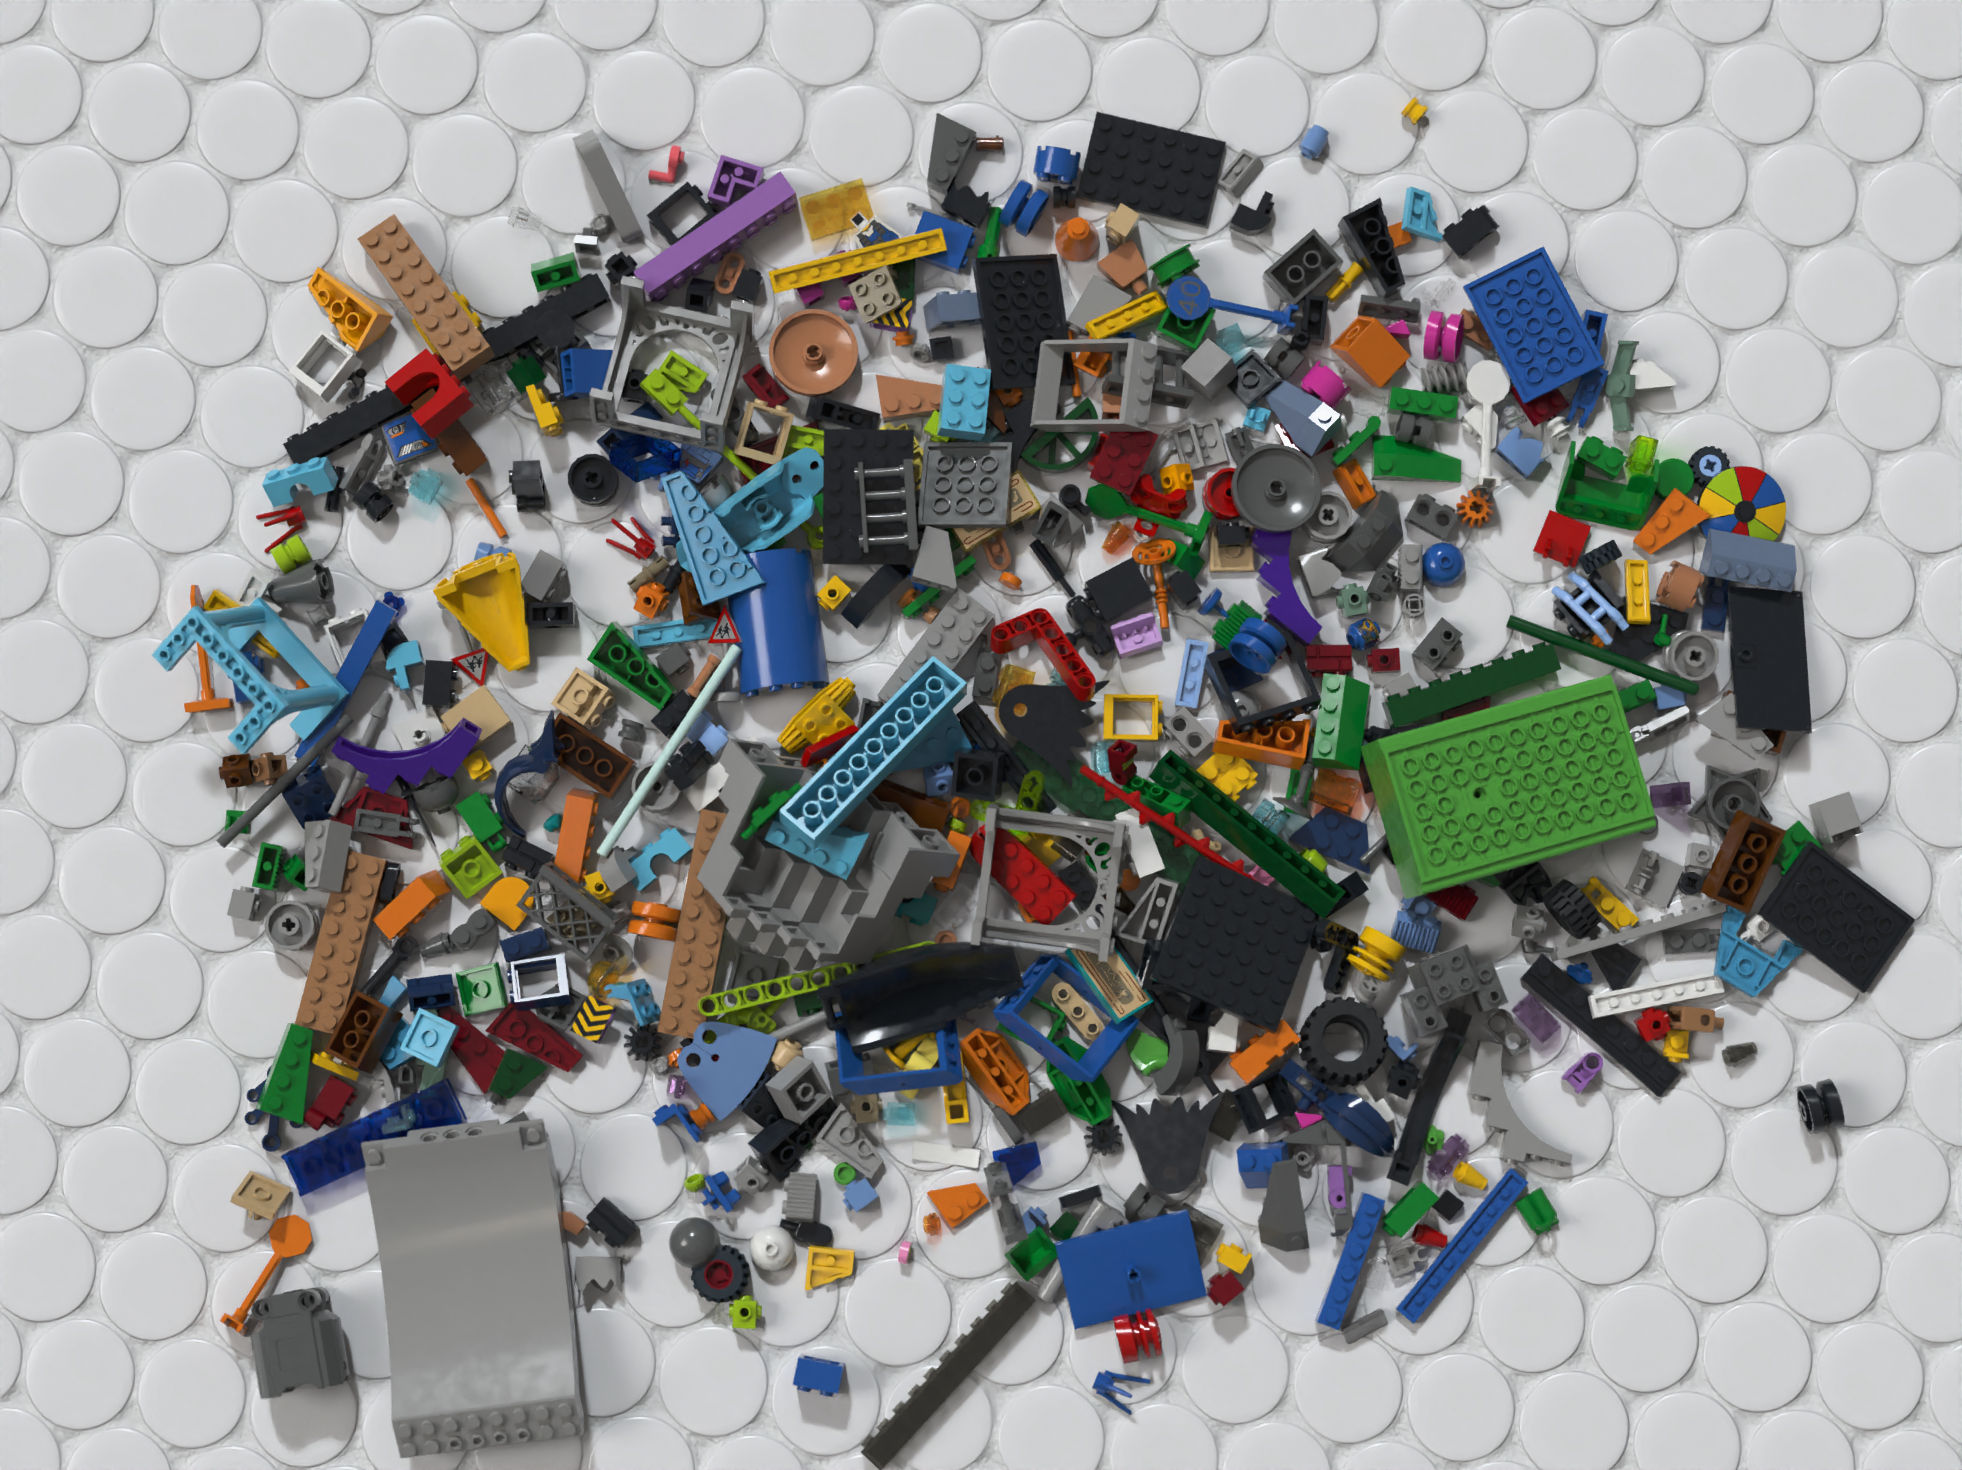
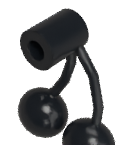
[347,368,366,399]

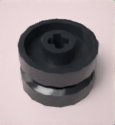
[568,454,619,507]
[1797,1079,1845,1135]

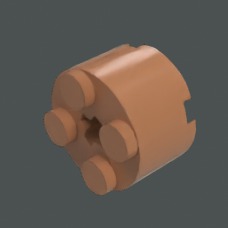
[1656,560,1705,612]

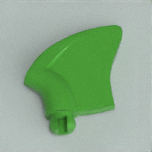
[1126,1028,1168,1077]

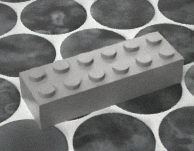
[877,588,995,703]

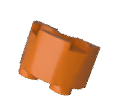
[1073,335,1112,380]

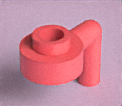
[648,145,685,183]

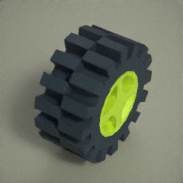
[1578,540,1623,575]

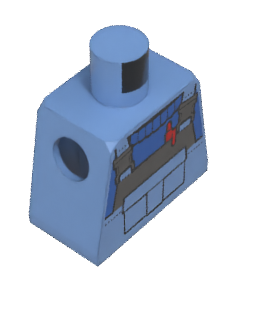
[672,444,724,486]

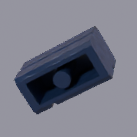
[499,927,552,963]
[406,974,456,1012]

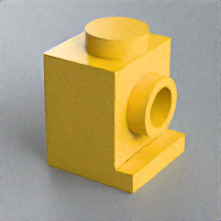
[1215,1243,1252,1275]

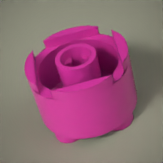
[1301,361,1352,410]

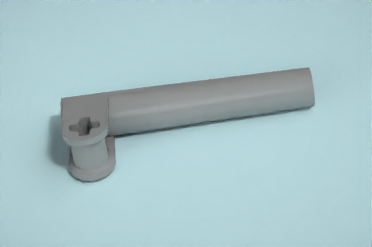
[1036,1197,1129,1303]

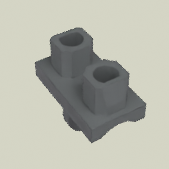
[1366,562,1398,601]

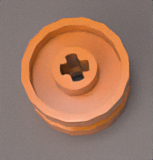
[627,901,681,942]

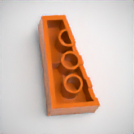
[1212,719,1311,770]
[554,788,600,884]

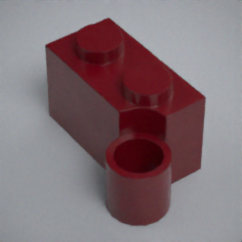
[303,1075,358,1131]

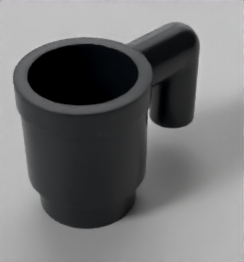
[1059,484,1091,517]

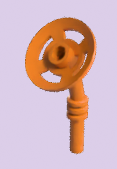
[1132,539,1176,629]

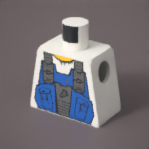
[850,211,903,248]

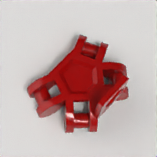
[1130,473,1188,538]

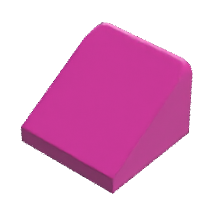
[1385,320,1411,339]
[1293,1113,1322,1128]

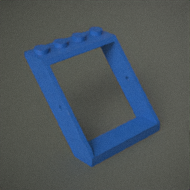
[993,953,1140,1082]
[835,1012,963,1095]

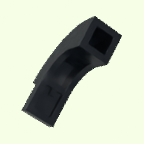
[841,563,911,629]

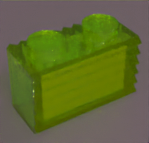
[1624,435,1659,474]

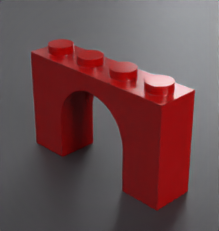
[385,348,474,439]

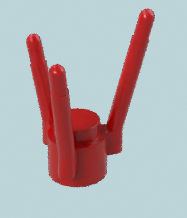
[256,506,307,553]
[606,517,657,560]

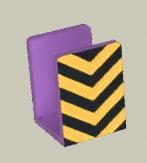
[869,298,913,332]
[570,996,617,1044]

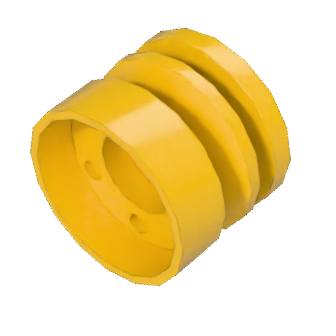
[1346,926,1407,983]

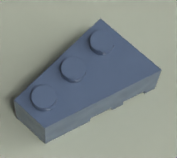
[923,290,981,332]

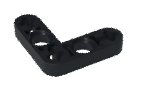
[1315,919,1359,994]

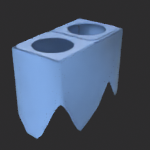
[1494,425,1552,479]

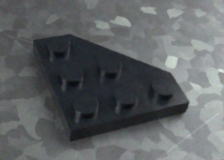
[1609,596,1689,661]

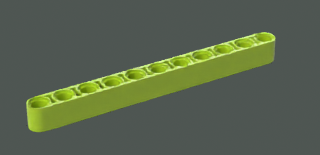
[697,941,935,1016]

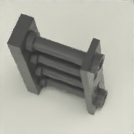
[1102,336,1194,409]
[854,459,919,554]
[983,1161,1028,1245]

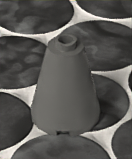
[268,559,334,604]

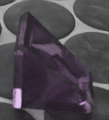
[1650,782,1691,808]

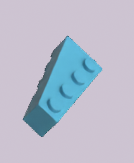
[764,812,869,880]

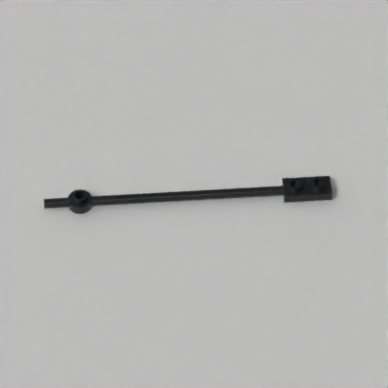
[1058,861,1220,1096]

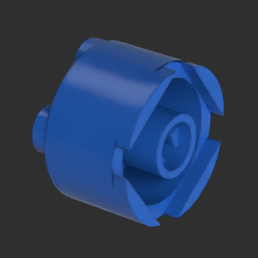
[1033,146,1081,185]

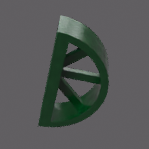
[1020,397,1098,473]

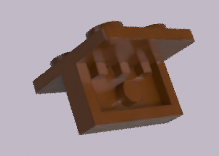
[678,571,721,627]

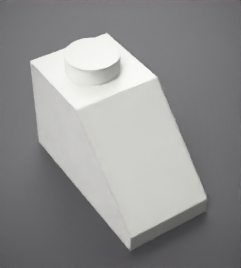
[1629,359,1676,393]

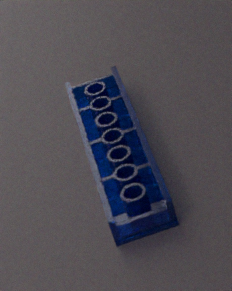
[281,1078,467,1197]

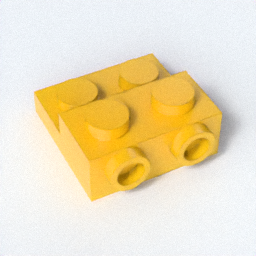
[526,384,564,437]
[1197,753,1258,801]

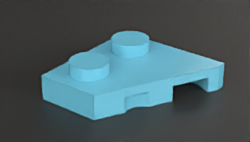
[1401,187,1442,242]

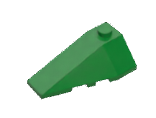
[1371,435,1461,483]

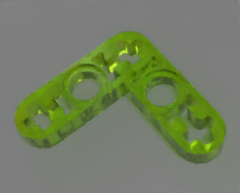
[969,770,1045,834]

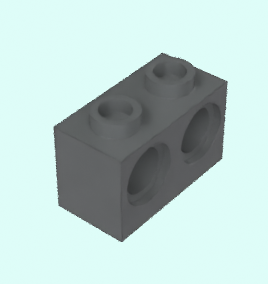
[1404,494,1459,542]

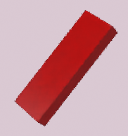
[800,724,859,768]

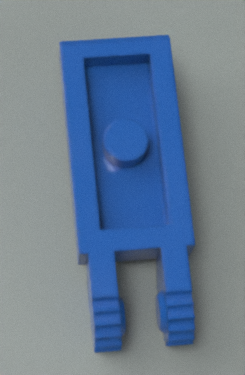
[1565,367,1609,428]

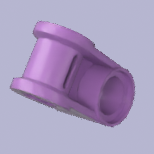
[1561,1052,1603,1094]

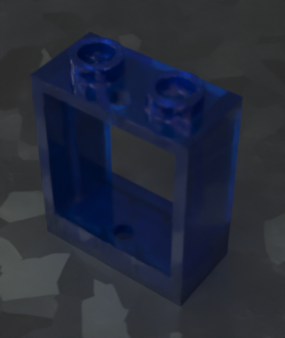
[609,434,681,483]

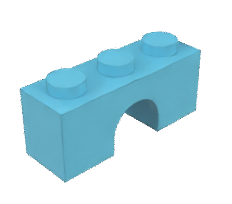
[262,456,338,507]
[628,827,693,893]

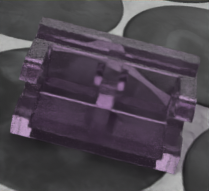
[1511,991,1561,1044]

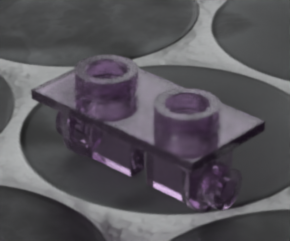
[1426,1133,1469,1180]

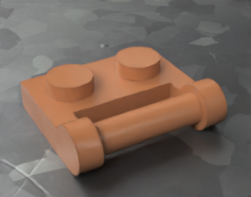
[686,654,721,699]

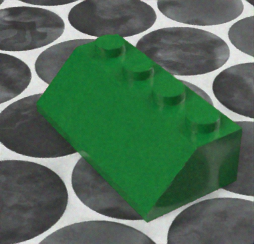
[1312,673,1370,771]

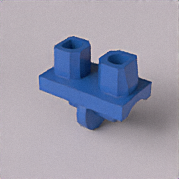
[702,1171,742,1212]

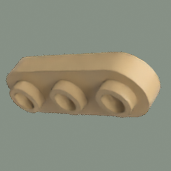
[1051,983,1104,1040]

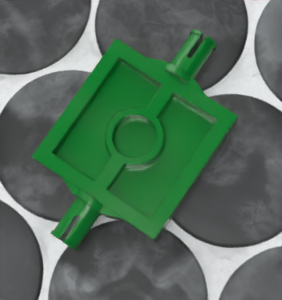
[740,782,803,841]

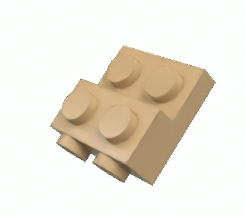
[551,667,616,731]

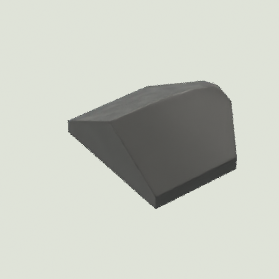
[536,983,586,1032]

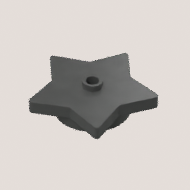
[1687,765,1773,842]

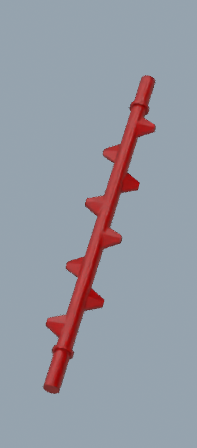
[1079,765,1260,883]

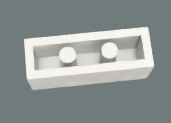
[1112,808,1165,879]

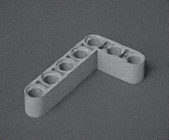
[573,129,643,243]

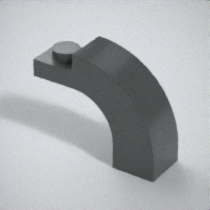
[1153,1014,1199,1096]

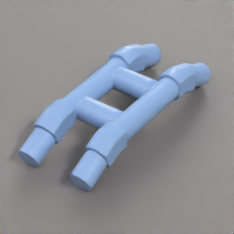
[1551,572,1629,645]

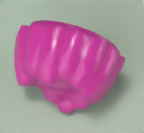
[838,296,857,311]

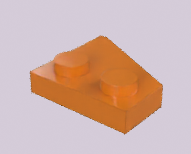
[927,1183,989,1228]

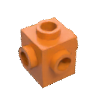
[633,582,670,619]

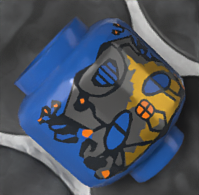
[1346,618,1381,651]

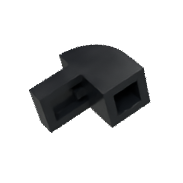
[1229,191,1274,236]

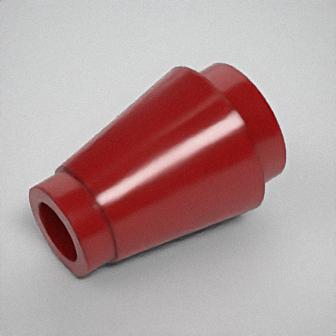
[1412,1223,1448,1248]

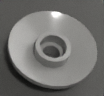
[588,934,633,974]

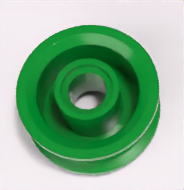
[1148,244,1200,289]

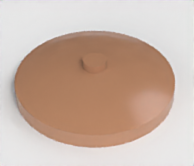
[769,309,858,397]

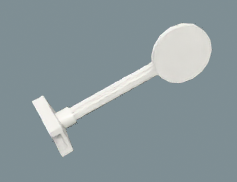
[1465,360,1510,493]

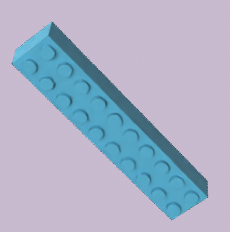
[779,656,967,850]

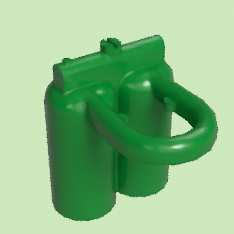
[1514,1187,1559,1236]

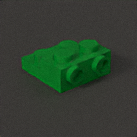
[1772,820,1827,877]

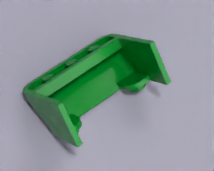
[1555,441,1659,530]

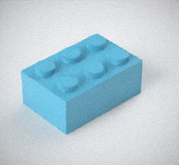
[937,364,991,441]

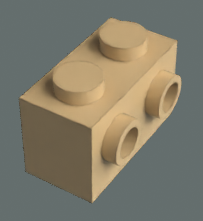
[1105,203,1140,246]

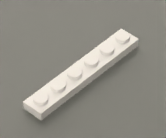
[1588,971,1725,1019]

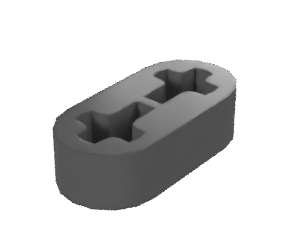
[991,1106,1025,1145]

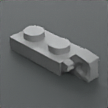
[1630,705,1690,746]

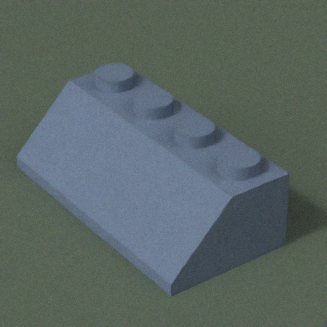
[1699,528,1797,592]

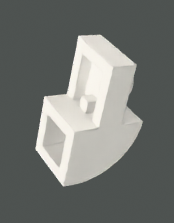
[1353,1083,1396,1122]

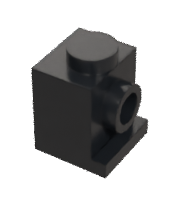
[1216,522,1249,548]

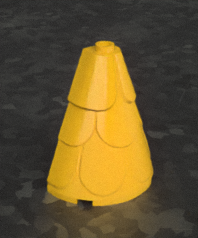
[433,552,531,672]

